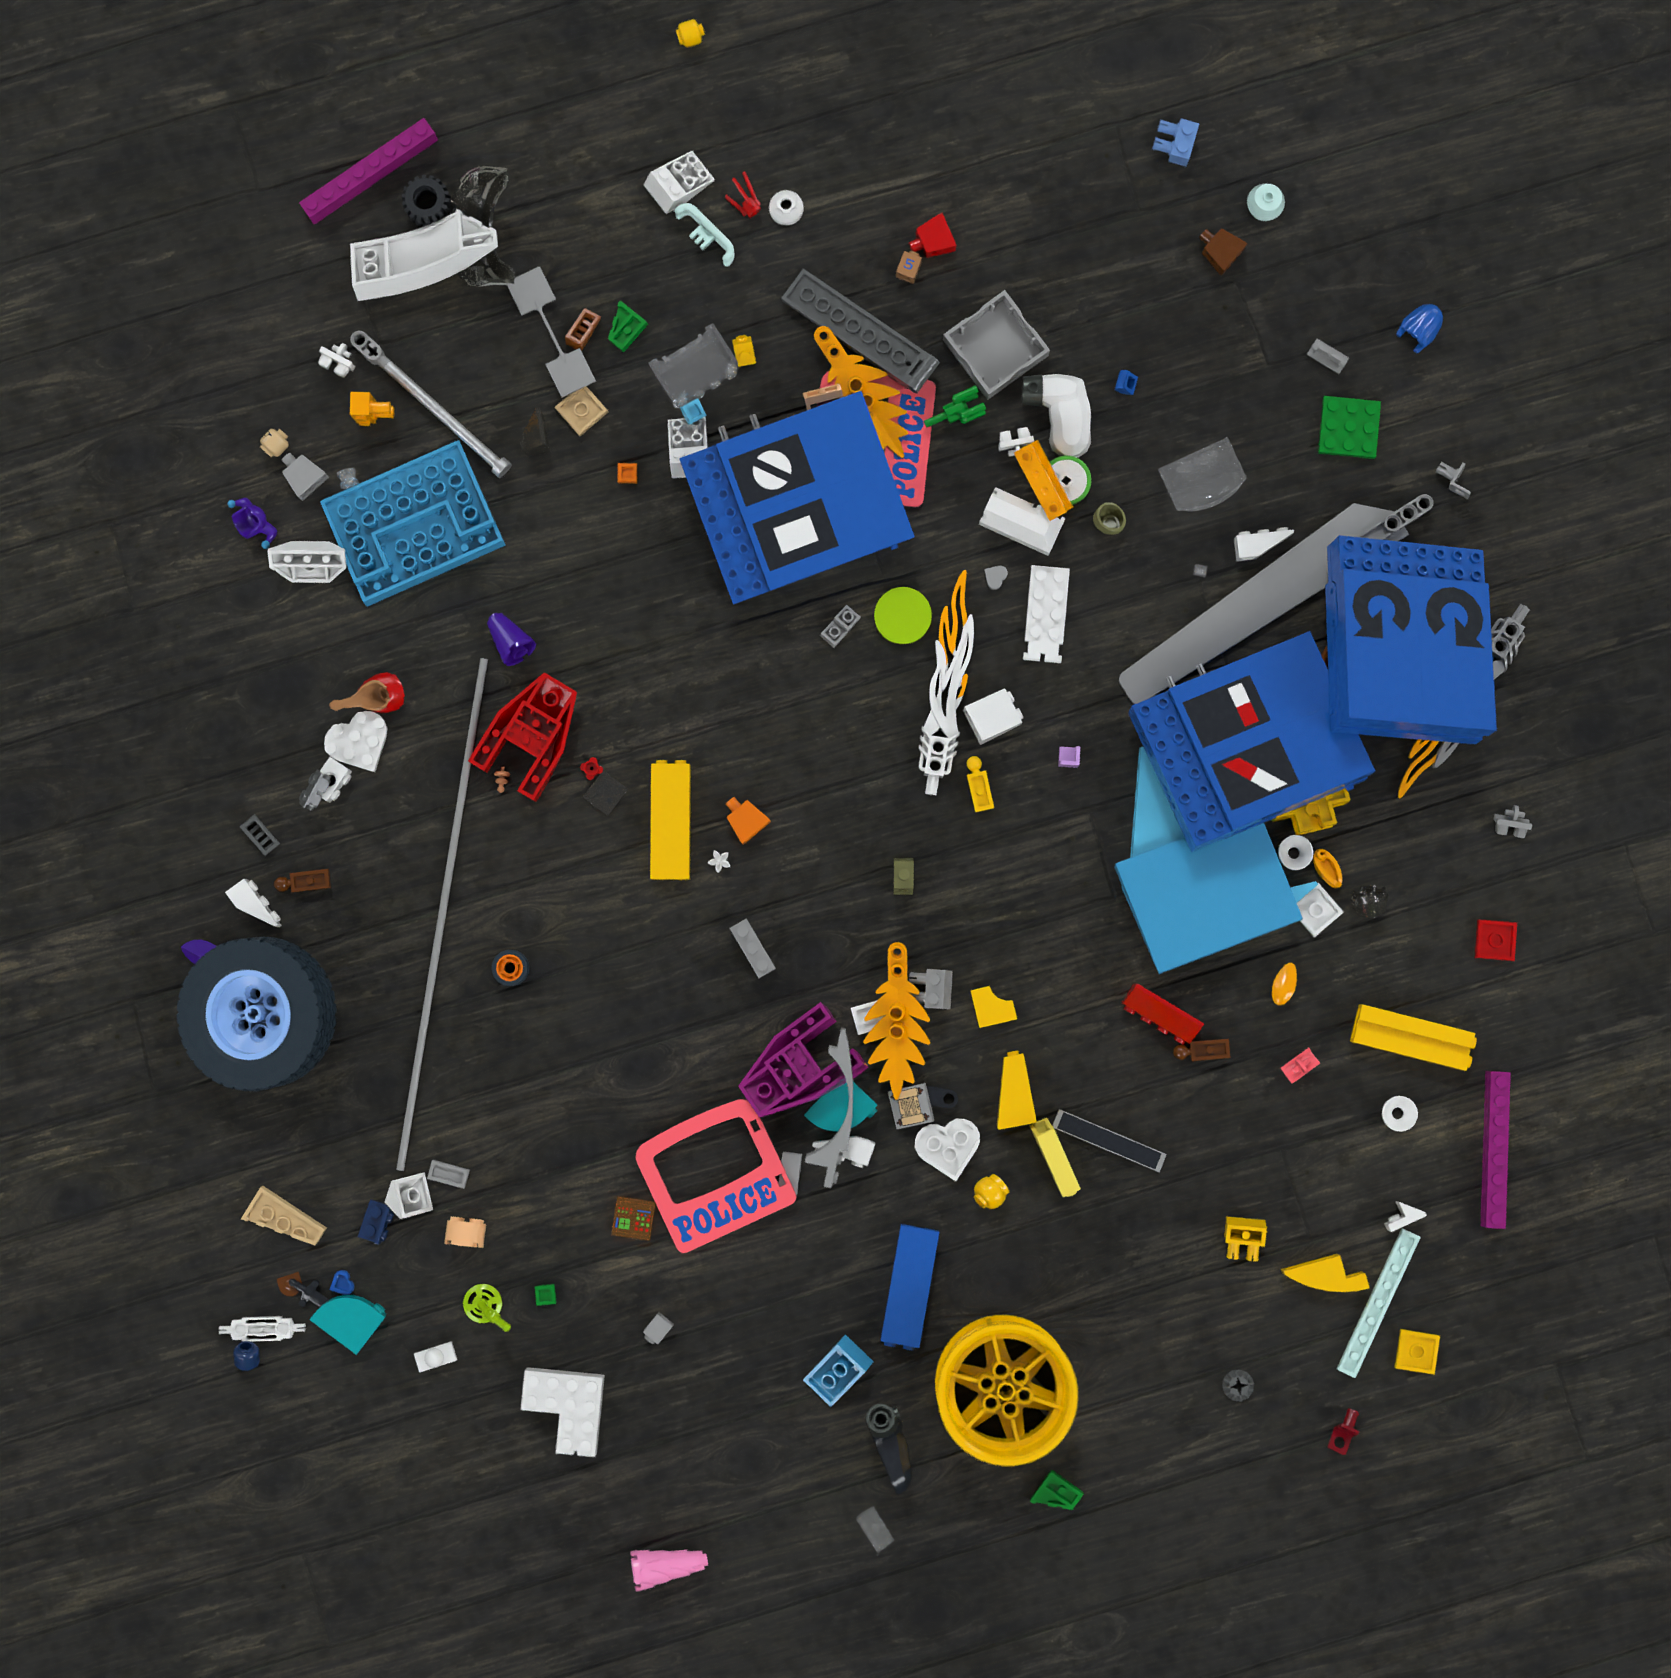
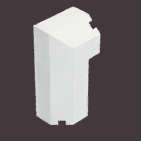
[979,487,1065,556]

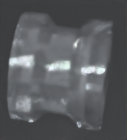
[337,468,359,489]

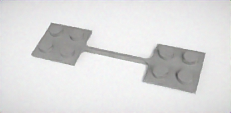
[506,266,596,398]

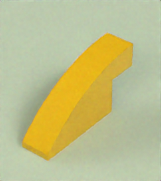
[1281,1254,1369,1292]

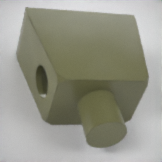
[893,858,914,895]

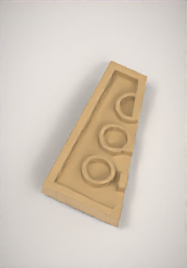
[241,1186,327,1245]

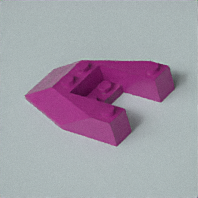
[738,1002,869,1118]

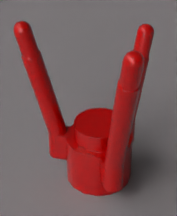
[725,172,761,218]

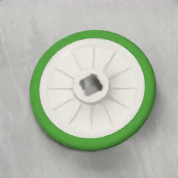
[1050,456,1091,505]

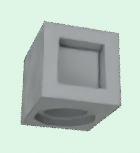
[643,1312,674,1344]

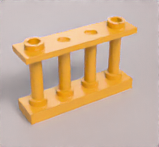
[1014,440,1073,521]

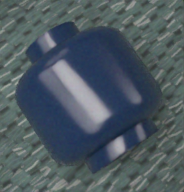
[234,1341,260,1371]

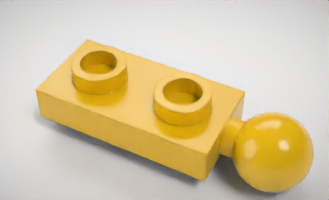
[967,756,994,813]

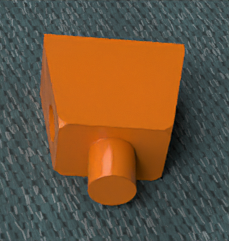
[726,797,771,845]

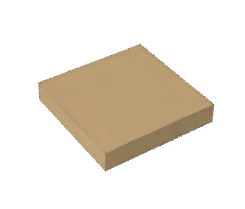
[555,386,608,436]

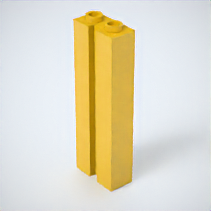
[650,760,691,880]
[1350,1004,1477,1071]

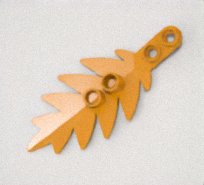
[814,326,908,458]
[863,942,930,1100]

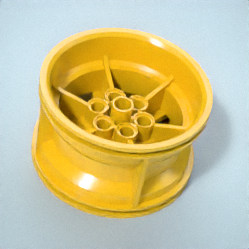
[935,1315,1078,1466]

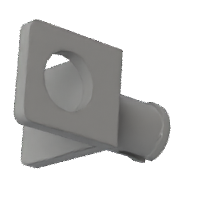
[1436,462,1471,499]

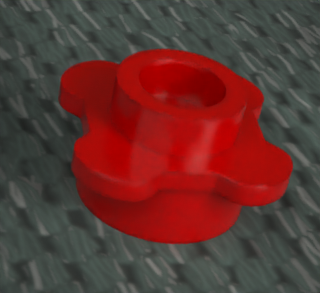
[580,757,603,780]

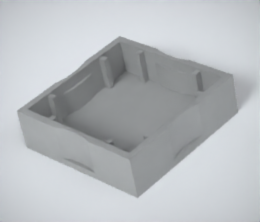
[943,290,1050,400]

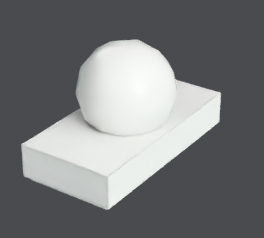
[414,1341,457,1373]

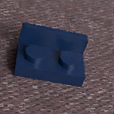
[358,1199,394,1245]

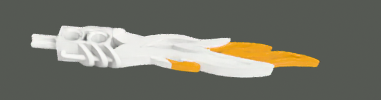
[919,570,974,795]

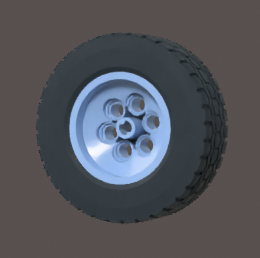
[177,937,337,1091]

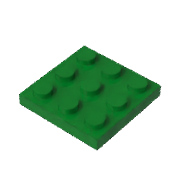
[1318,396,1381,459]

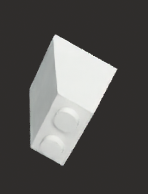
[963,688,1023,745]

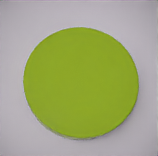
[874,587,932,644]

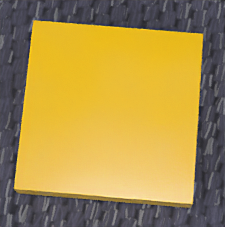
[1395,1329,1440,1375]

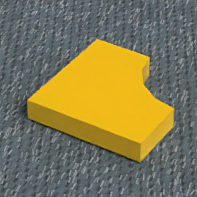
[971,986,1017,1028]

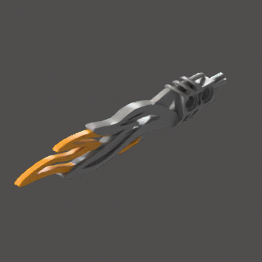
[1398,604,1530,798]

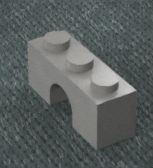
[730,919,776,979]

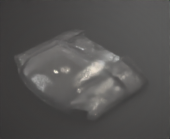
[1158,437,1247,511]

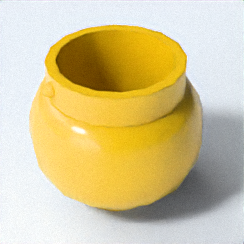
[974,1174,1009,1209]

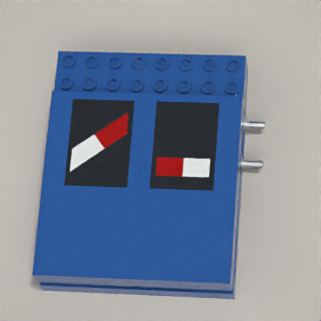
[1128,631,1375,852]

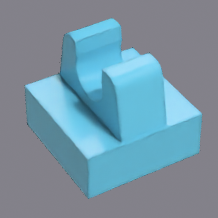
[680,398,707,424]

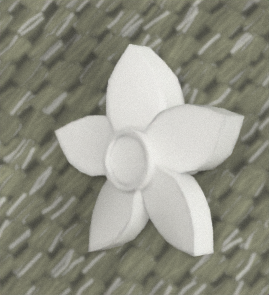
[708,850,730,873]

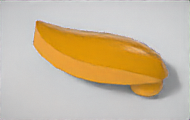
[1313,849,1342,889]
[1272,963,1297,1005]

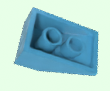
[803,1335,874,1407]

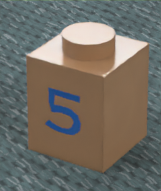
[896,251,922,284]

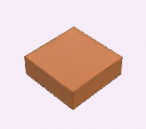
[618,463,637,483]

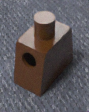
[1199,229,1247,276]

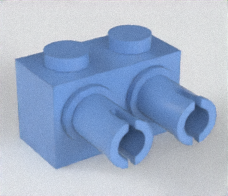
[1152,119,1199,166]

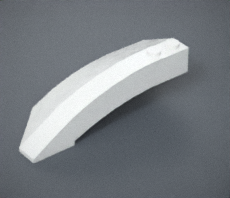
[350,209,498,301]

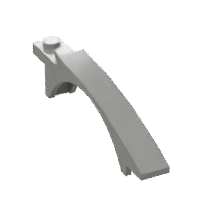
[805,1028,853,1188]

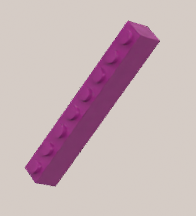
[299,118,438,224]
[1481,1071,1511,1229]

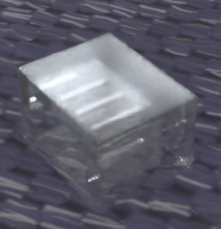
[1193,564,1207,577]

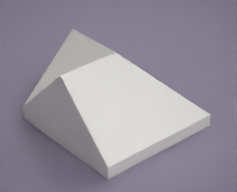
[385,1172,433,1219]

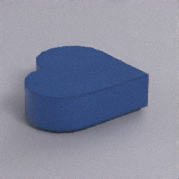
[330,1270,355,1295]

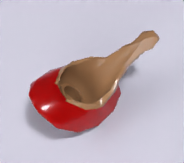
[329,672,404,713]

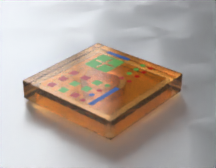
[611,1196,656,1241]

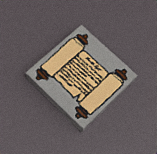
[888,1083,934,1129]

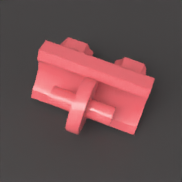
[1280,1047,1320,1084]

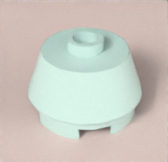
[1247,184,1285,221]

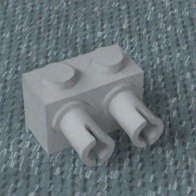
[909,969,952,1009]

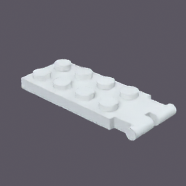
[1023,565,1070,663]

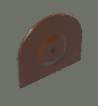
[276,1272,302,1296]

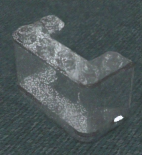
[648,323,739,410]

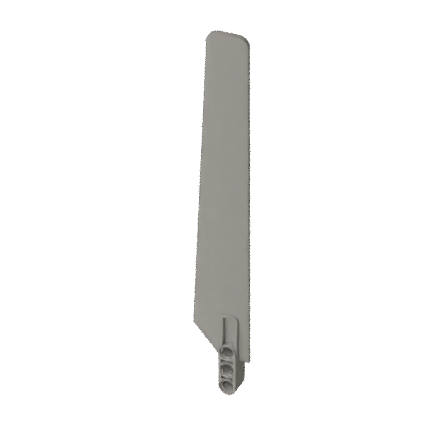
[1119,494,1433,704]

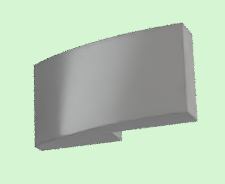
[820,605,861,648]
[779,1152,802,1196]

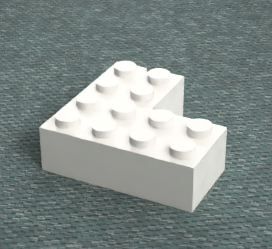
[521,1367,605,1457]

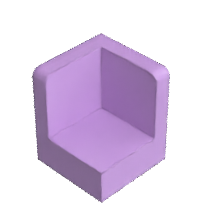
[1058,746,1080,768]

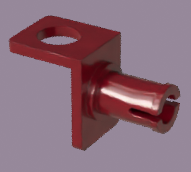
[1327,1409,1359,1455]

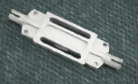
[219,1316,306,1342]

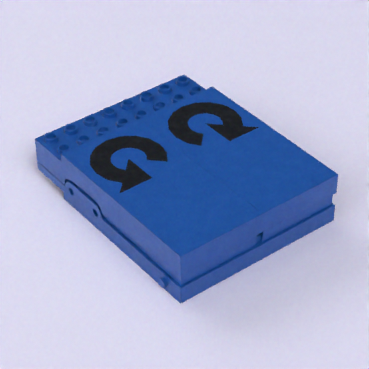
[1325,535,1497,744]

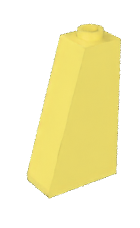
[1029,1117,1081,1197]

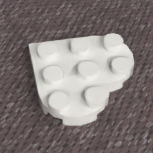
[324,711,388,772]
[915,1118,980,1181]

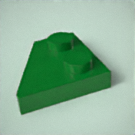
[608,301,648,352]
[1030,1469,1084,1510]

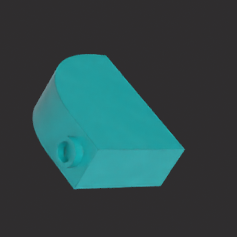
[804,1082,878,1131]
[310,1295,387,1355]

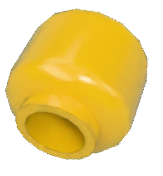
[676,19,705,48]

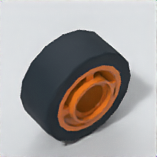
[491,950,530,986]

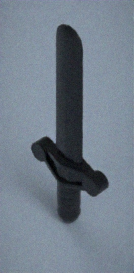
[289,1279,329,1307]

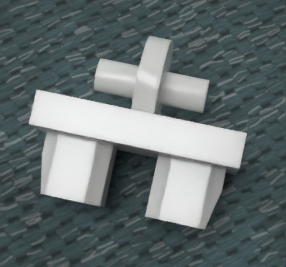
[318,343,355,378]
[998,427,1034,456]

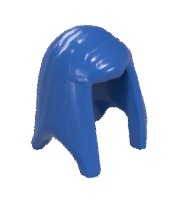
[1396,304,1443,353]

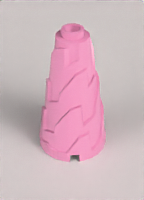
[630,1550,708,1591]

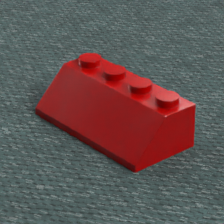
[1121,983,1204,1045]

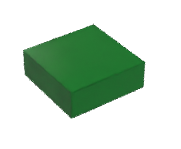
[535,1284,557,1306]

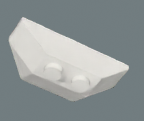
[268,541,346,583]

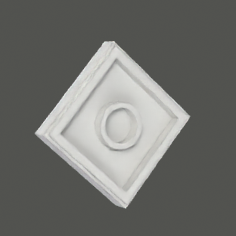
[1297,883,1343,937]

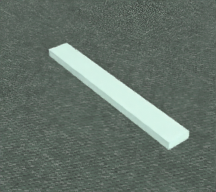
[1336,1228,1420,1378]

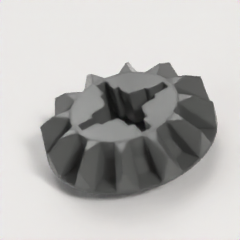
[1223,1370,1254,1401]

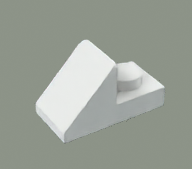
[1384,1201,1427,1232]

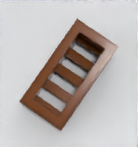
[565,308,601,352]

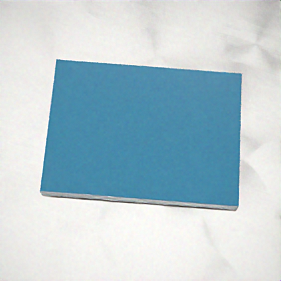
[320,440,506,606]
[1115,823,1303,974]

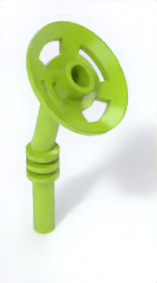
[463,1284,510,1331]

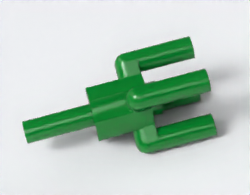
[924,385,986,428]

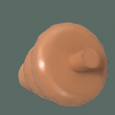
[494,767,510,793]

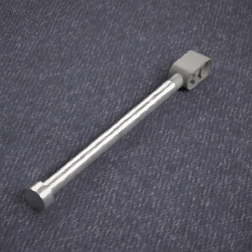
[351,331,512,478]

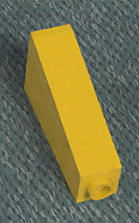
[997,1051,1037,1130]

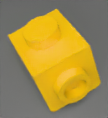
[732,335,756,367]

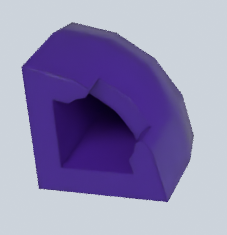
[181,940,216,965]

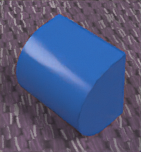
[1115,370,1138,395]

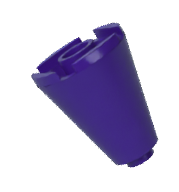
[487,613,536,666]

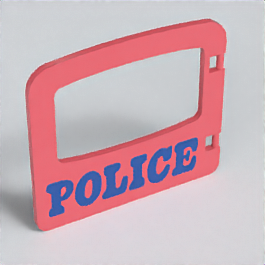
[816,371,936,507]
[636,1099,797,1253]

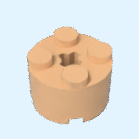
[444,1217,486,1248]

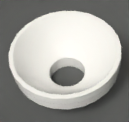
[769,190,803,225]
[1278,835,1313,870]
[1382,1096,1418,1132]

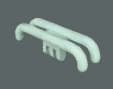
[675,203,735,266]

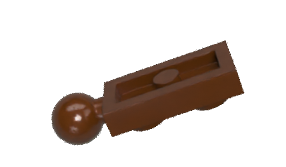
[274,869,331,893]
[1173,1039,1230,1061]

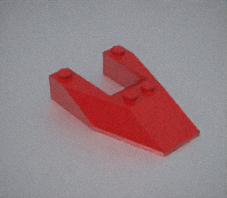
[468,673,577,802]

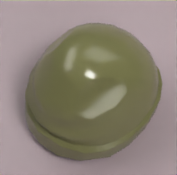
[1093,503,1126,535]

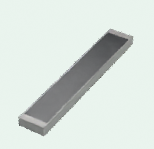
[1052,1109,1167,1172]

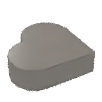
[984,566,1008,590]

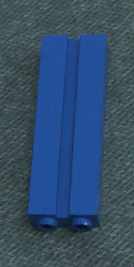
[881,1224,939,1350]

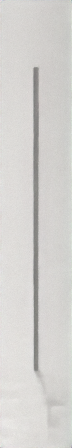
[396,658,488,1171]

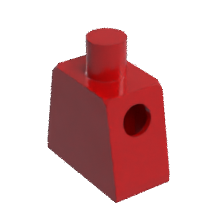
[909,213,956,258]

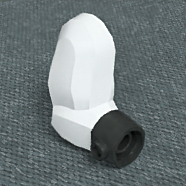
[1022,374,1091,458]

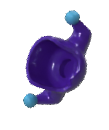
[228,498,277,549]

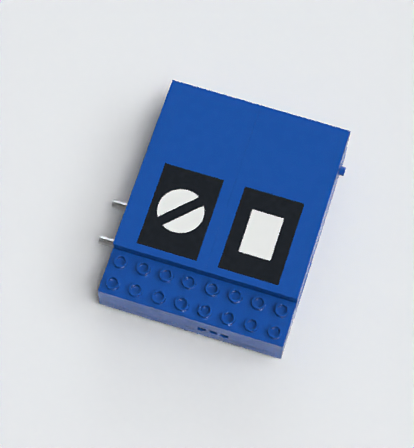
[679,391,915,605]

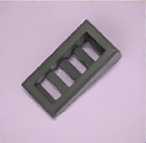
[240,814,280,856]

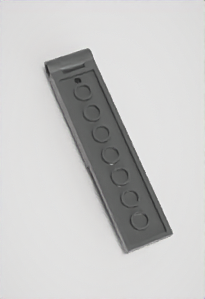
[781,269,940,394]

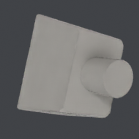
[282,453,329,501]

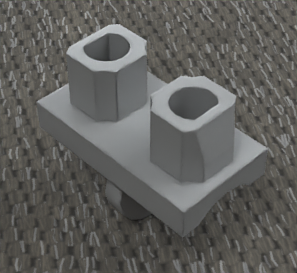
[1493,805,1532,838]

